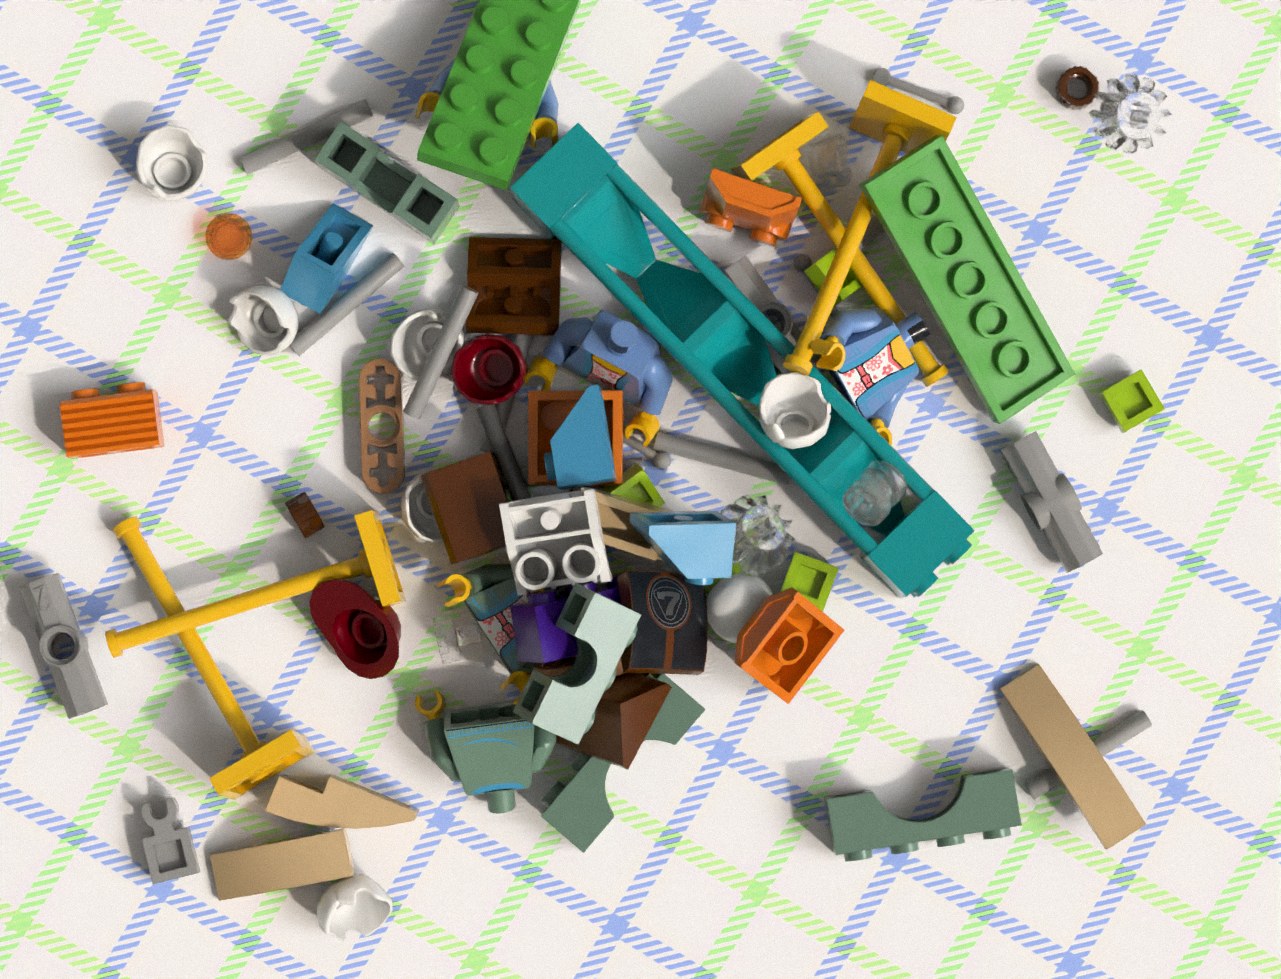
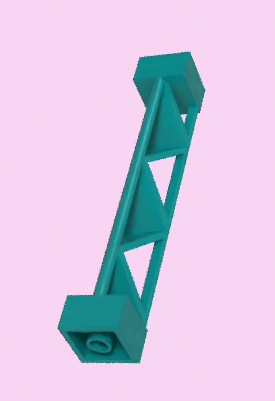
[510,123,975,598]

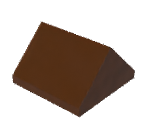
[421,451,510,565]
[556,672,672,770]

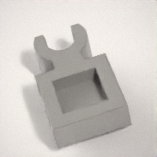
[141,797,200,884]

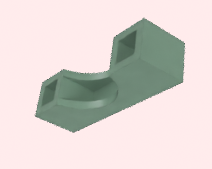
[540,673,706,853]
[824,768,1022,862]

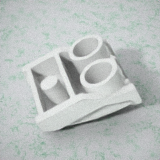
[499,488,613,596]

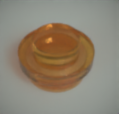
[205,213,253,260]

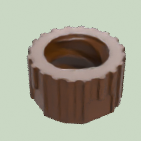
[1055,66,1099,110]
[285,492,325,538]

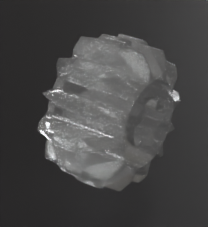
[1089,73,1172,154]
[720,495,795,575]

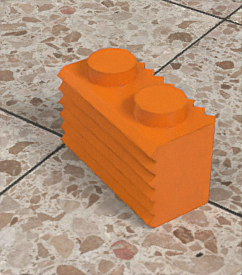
[59,382,165,459]

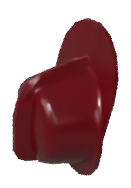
[309,579,401,679]

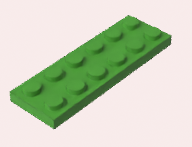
[417,0,581,191]
[859,135,1075,424]

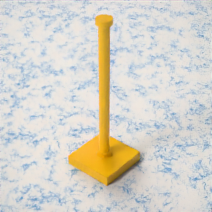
[783,80,957,376]
[731,111,949,387]
[105,510,406,658]
[113,516,314,800]

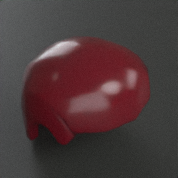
[451,334,527,406]

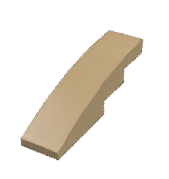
[999,664,1147,850]

